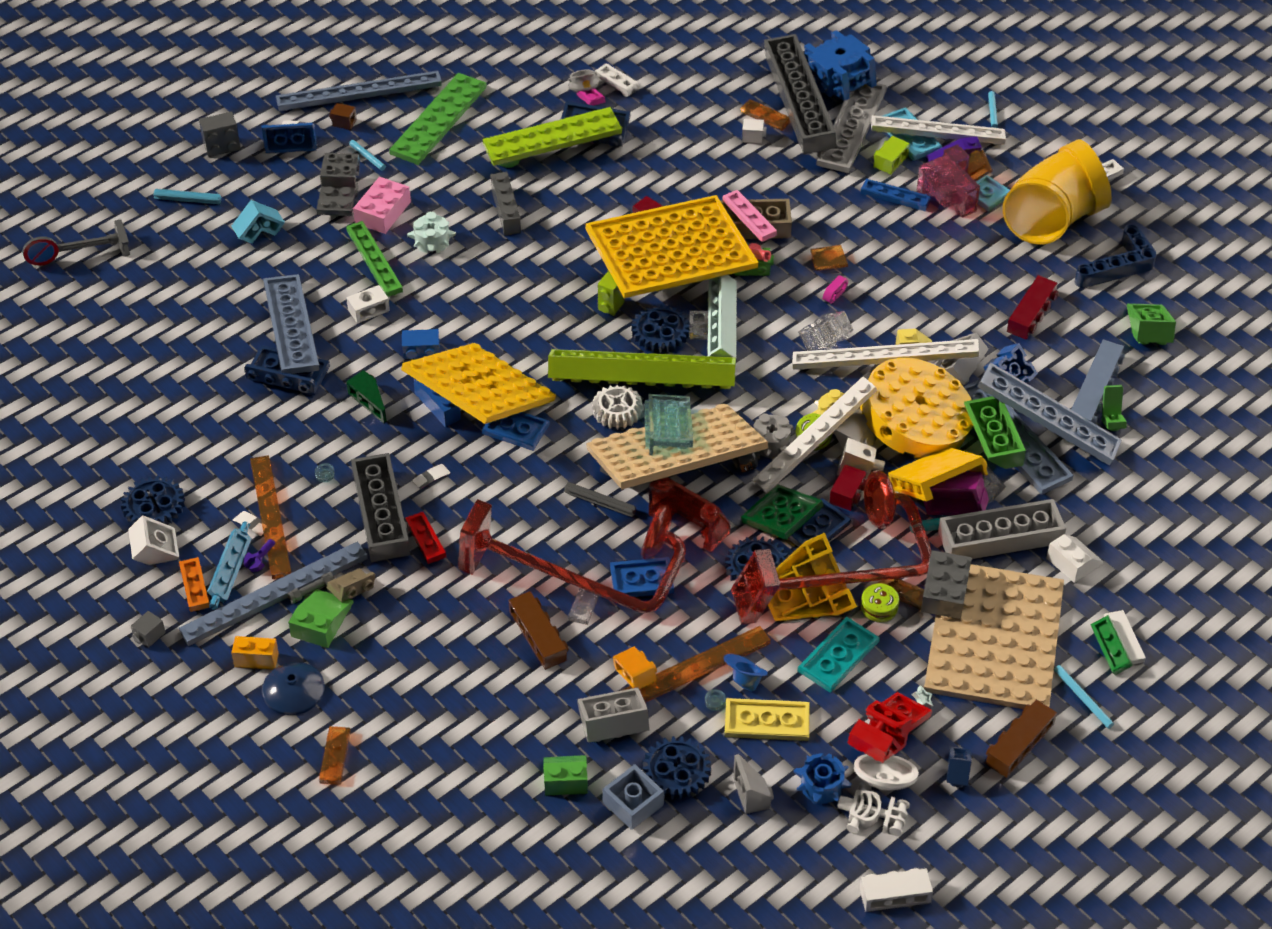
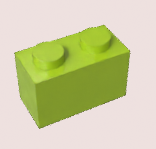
[873,136,910,174]
[597,271,624,316]

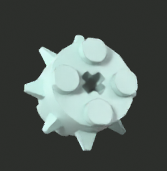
[407,212,456,253]

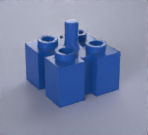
[983,343,1038,383]

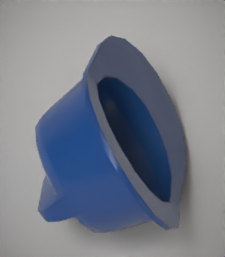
[723,654,768,692]

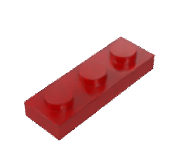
[405,512,446,564]

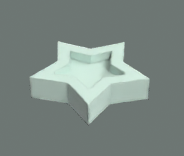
[911,686,933,708]

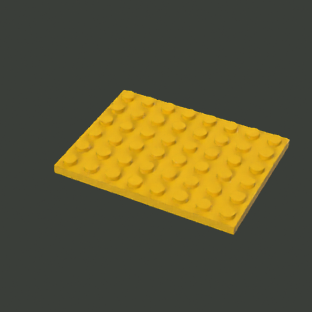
[585,195,759,298]

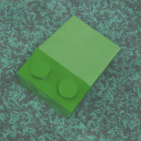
[1127,304,1176,345]
[288,589,354,648]

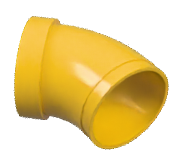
[1002,139,1112,245]

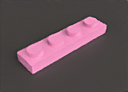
[723,190,777,242]

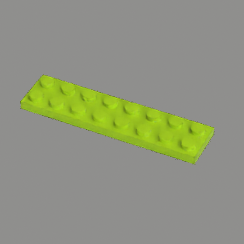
[483,107,622,166]

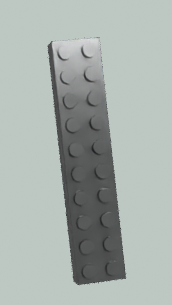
[764,34,836,155]

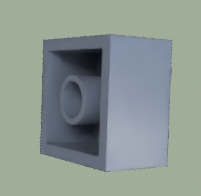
[603,764,664,830]

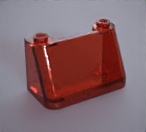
[649,477,731,552]

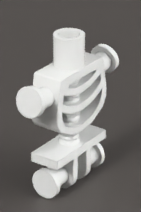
[838,781,910,836]

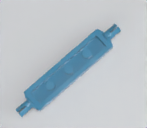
[207,521,252,609]

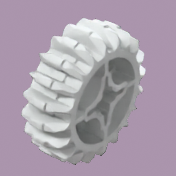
[592,384,643,430]

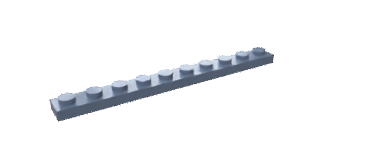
[276,71,442,111]
[179,541,368,646]

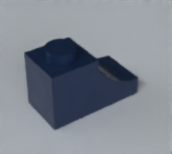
[947,746,972,787]

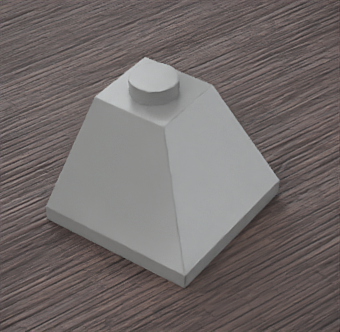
[733,754,774,814]

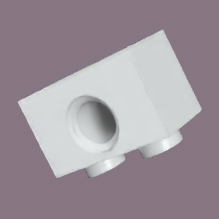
[346,285,390,323]

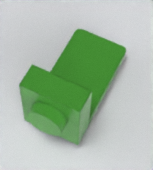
[735,248,774,276]
[1101,385,1127,431]

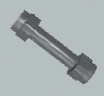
[287,572,335,604]

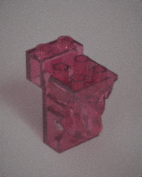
[916,144,980,218]

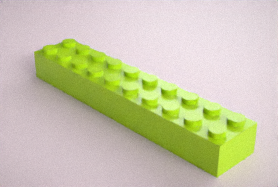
[548,349,736,389]

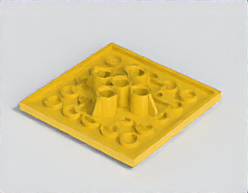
[401,343,556,424]

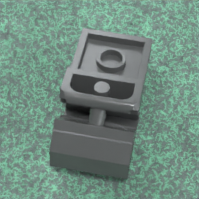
[317,153,360,216]

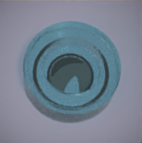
[315,463,335,482]
[705,689,726,711]

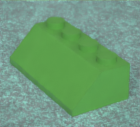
[964,396,1026,469]

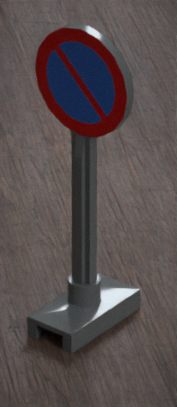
[22,219,130,266]

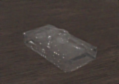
[568,586,600,625]

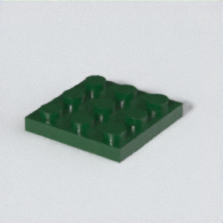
[741,484,823,540]

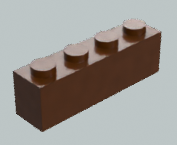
[509,591,569,670]
[986,699,1057,778]

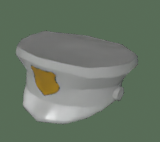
[568,70,599,91]

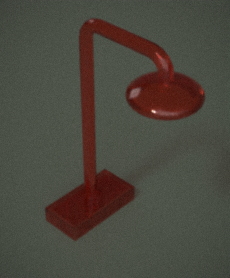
[731,470,932,625]
[458,499,686,613]

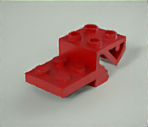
[847,692,932,763]

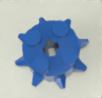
[794,753,852,805]

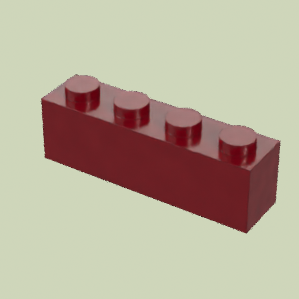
[1007,275,1059,340]

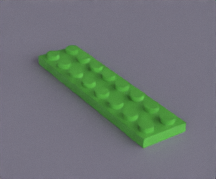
[389,73,487,165]

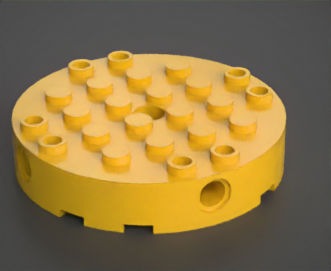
[860,358,973,459]

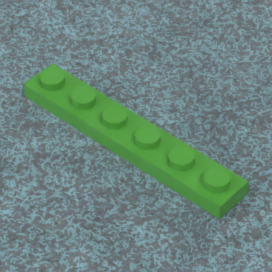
[346,221,403,297]

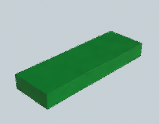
[1090,615,1133,675]

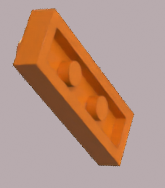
[179,557,210,612]

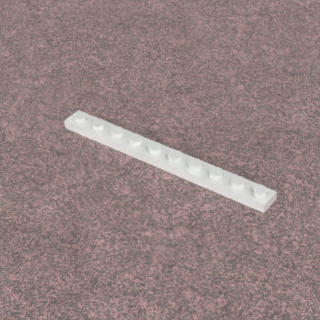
[792,339,979,370]

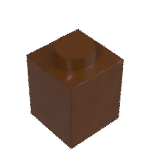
[329,103,357,130]

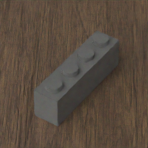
[490,172,521,236]

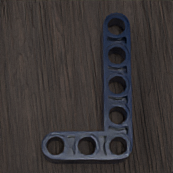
[1074,224,1157,288]

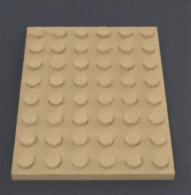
[586,404,768,489]
[924,564,1064,709]

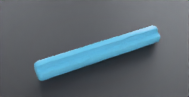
[153,189,221,204]

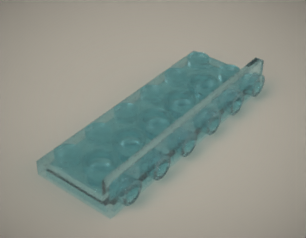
[644,394,693,456]

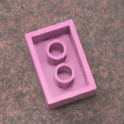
[353,177,411,234]

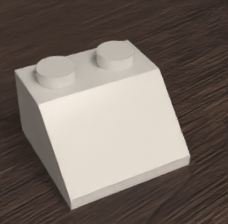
[129,515,179,565]
[1047,534,1103,583]

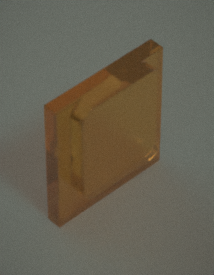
[959,149,993,185]
[810,245,848,271]

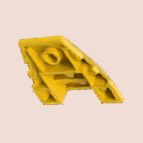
[759,533,857,621]

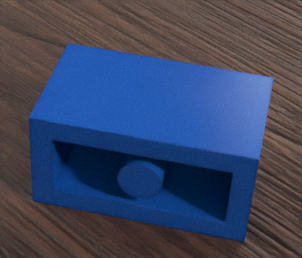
[402,329,440,359]

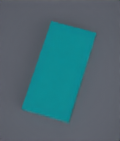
[797,617,880,693]

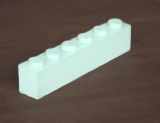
[708,275,737,358]

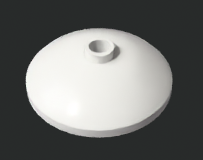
[854,754,918,790]

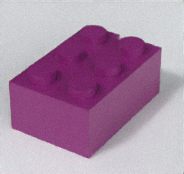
[923,472,989,515]

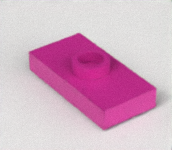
[576,88,605,106]

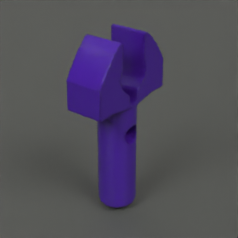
[244,539,275,572]

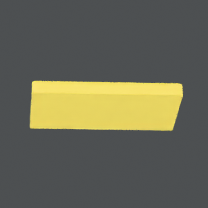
[725,698,810,741]

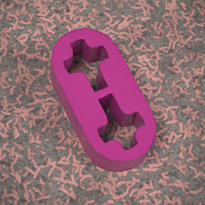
[823,275,849,304]

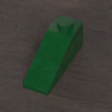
[346,370,387,423]

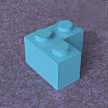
[231,200,285,243]

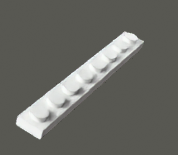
[871,115,1006,144]
[752,377,877,494]

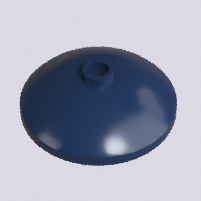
[262,662,325,715]

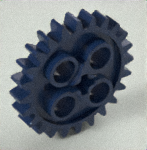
[631,304,690,353]
[121,476,185,525]
[725,536,788,592]
[642,736,711,800]

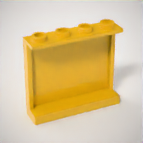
[888,447,988,501]

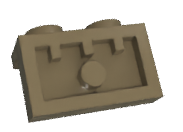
[327,568,375,602]

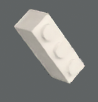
[860,868,933,912]

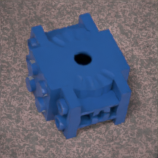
[804,30,877,101]

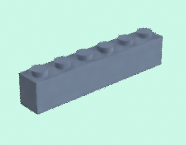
[1071,340,1125,424]

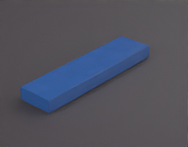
[860,179,931,212]

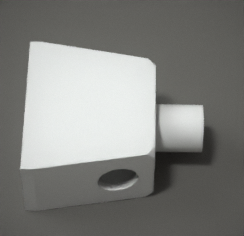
[837,438,885,479]

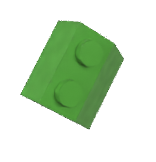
[544,755,588,796]

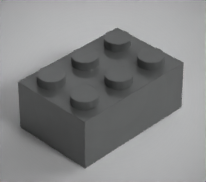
[921,550,972,619]

